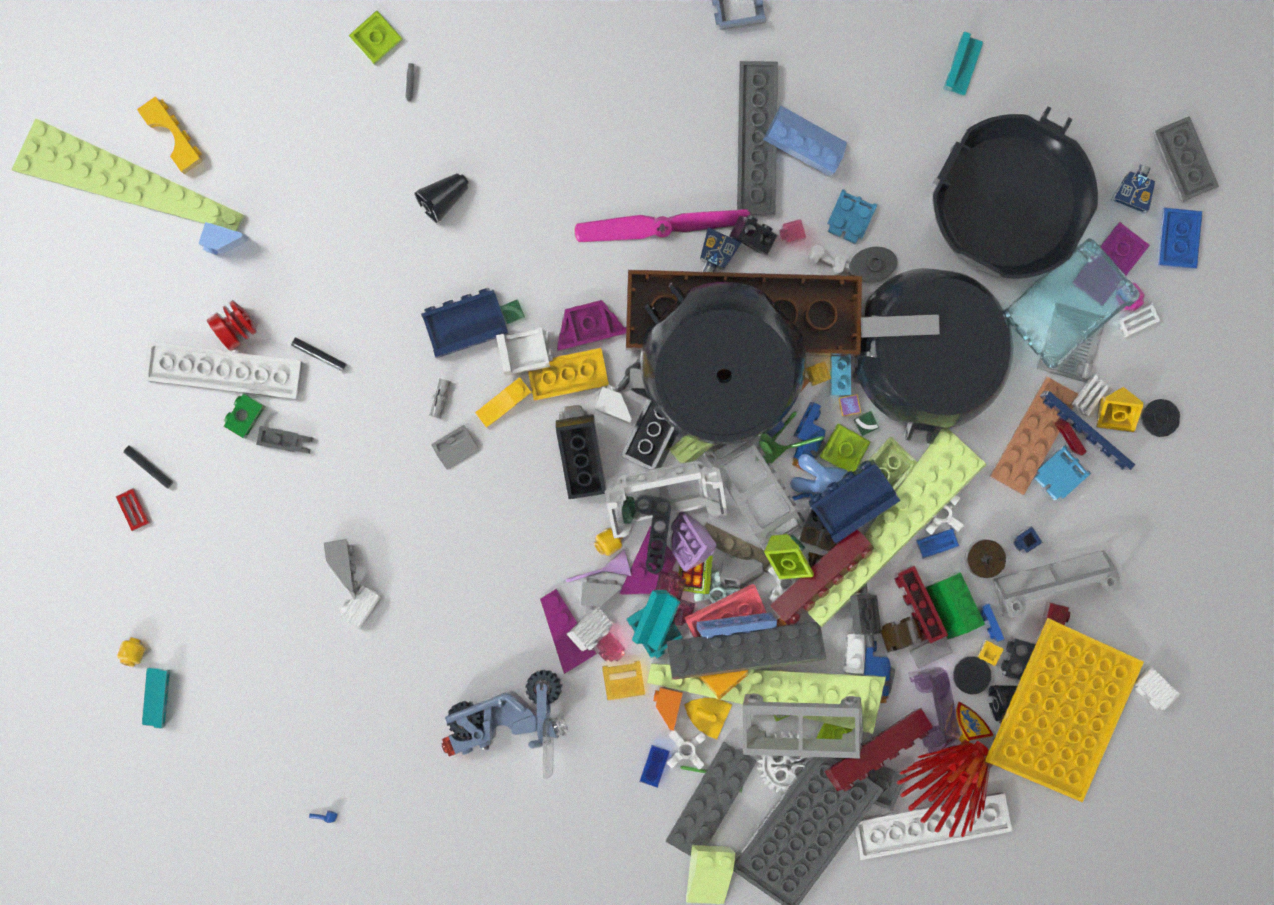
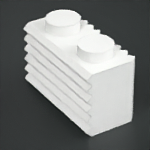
[340,584,382,629]
[567,607,613,651]
[843,633,866,674]
[1135,667,1180,711]

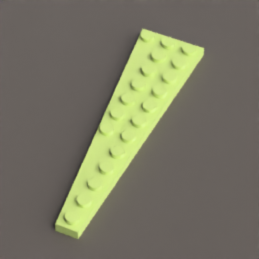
[11,118,244,231]
[808,428,986,627]
[647,663,886,734]

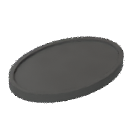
[849,246,897,282]

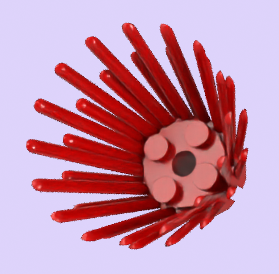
[897,739,993,838]

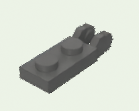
[256,426,313,454]

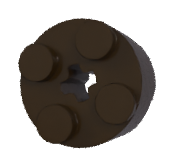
[964,539,1006,578]
[880,616,924,653]

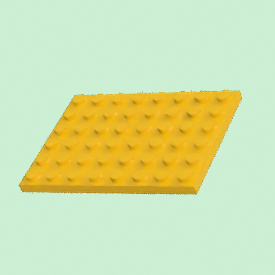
[986,618,1144,803]

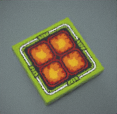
[677,555,713,594]

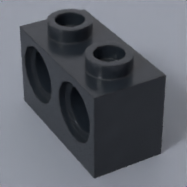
[729,215,778,255]
[1001,638,1036,680]

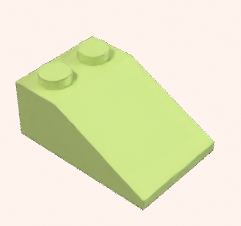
[868,437,917,490]
[686,845,735,904]

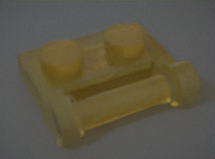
[602,660,645,701]

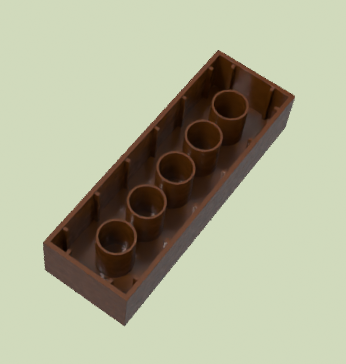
[626,270,862,357]

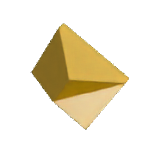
[1096,387,1144,432]

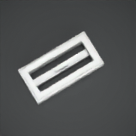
[1117,303,1161,337]
[1072,375,1109,416]

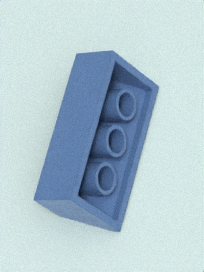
[763,106,847,176]

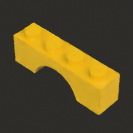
[137,96,203,174]

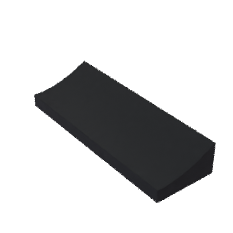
[620,397,677,470]

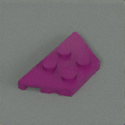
[556,300,626,351]
[619,526,677,595]

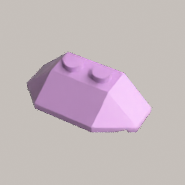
[671,512,717,571]

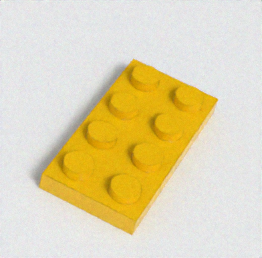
[528,348,609,401]

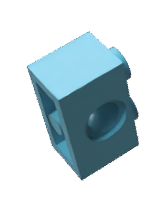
[830,356,851,396]

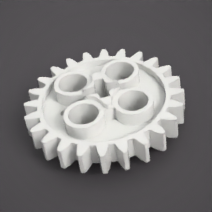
[756,731,811,793]

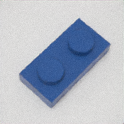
[979,603,1004,642]

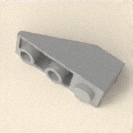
[324,539,359,599]

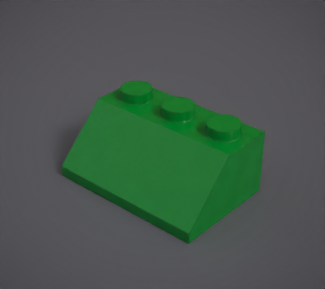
[925,572,985,640]

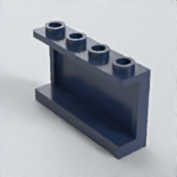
[421,288,509,358]
[808,459,901,543]

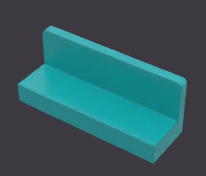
[943,31,983,96]
[632,590,680,651]
[142,668,170,729]

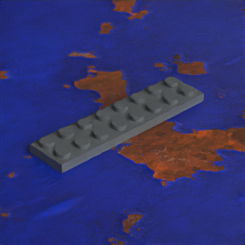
[737,61,778,215]
[667,622,826,680]

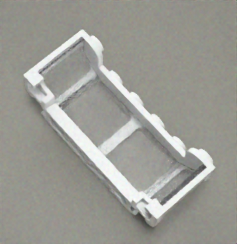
[605,460,728,538]

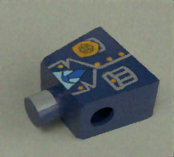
[1111,164,1155,214]
[700,227,741,272]

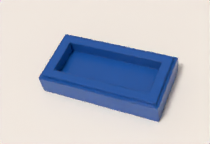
[916,528,959,559]

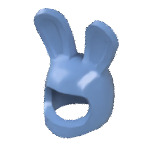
[790,454,848,493]

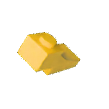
[475,377,532,428]

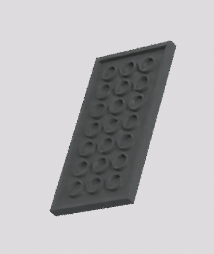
[733,757,884,905]

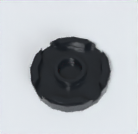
[1141,399,1180,437]
[953,656,991,695]

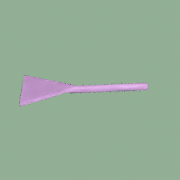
[566,549,632,582]

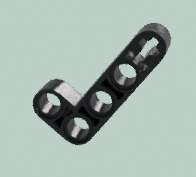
[635,495,671,574]

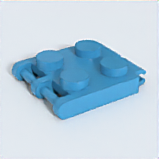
[827,189,878,244]
[1034,445,1091,500]

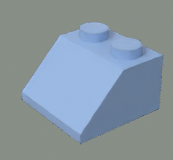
[199,222,249,255]

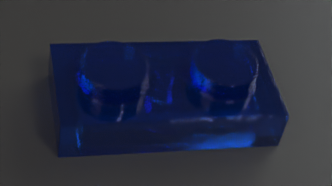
[639,745,670,788]

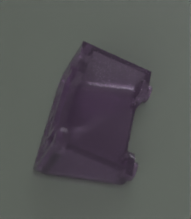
[908,667,960,752]

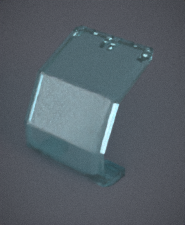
[1004,238,1140,369]

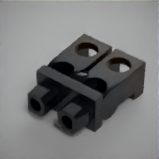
[798,508,838,551]

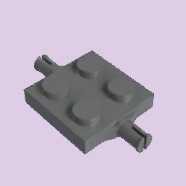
[850,584,881,648]

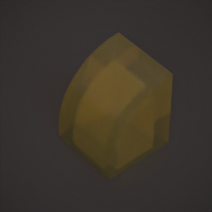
[806,361,831,387]

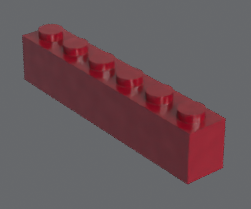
[770,529,875,625]
[824,708,933,791]

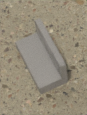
[431,425,479,469]

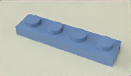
[697,612,777,638]

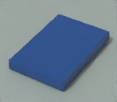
[1158,207,1203,269]

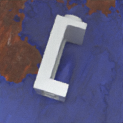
[496,326,552,376]

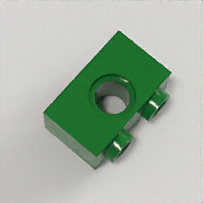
[223,394,266,439]

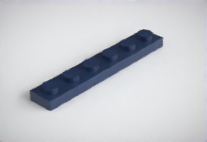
[1039,391,1136,470]

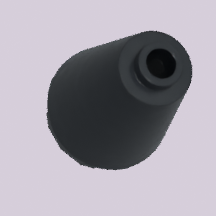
[414,173,469,223]
[988,685,1017,723]

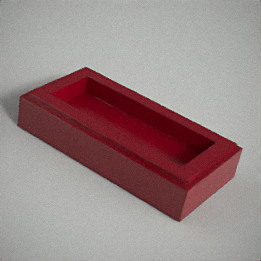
[1055,419,1087,456]

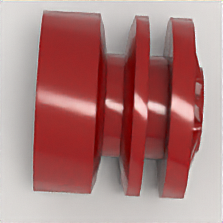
[206,300,257,351]

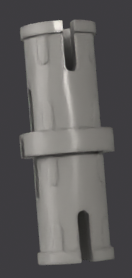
[429,378,451,418]

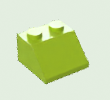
[764,534,814,579]

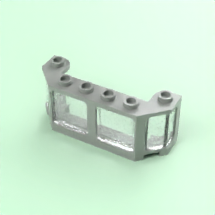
[704,439,805,550]

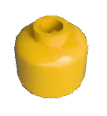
[594,528,623,556]
[117,637,145,667]

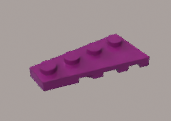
[540,588,597,674]

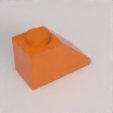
[653,686,683,731]

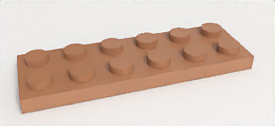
[990,376,1079,495]

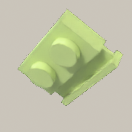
[669,436,715,463]

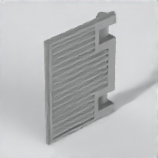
[1037,302,1105,383]

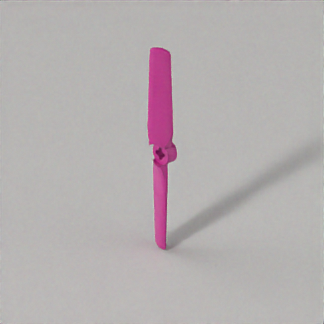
[575,209,750,242]

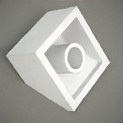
[594,385,632,424]

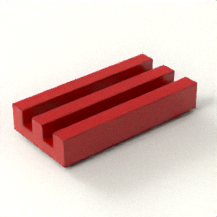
[115,488,150,531]

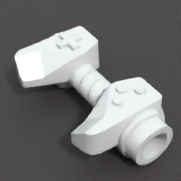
[807,244,850,276]

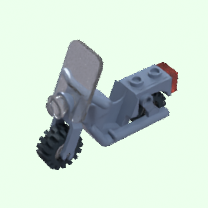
[441,670,568,779]

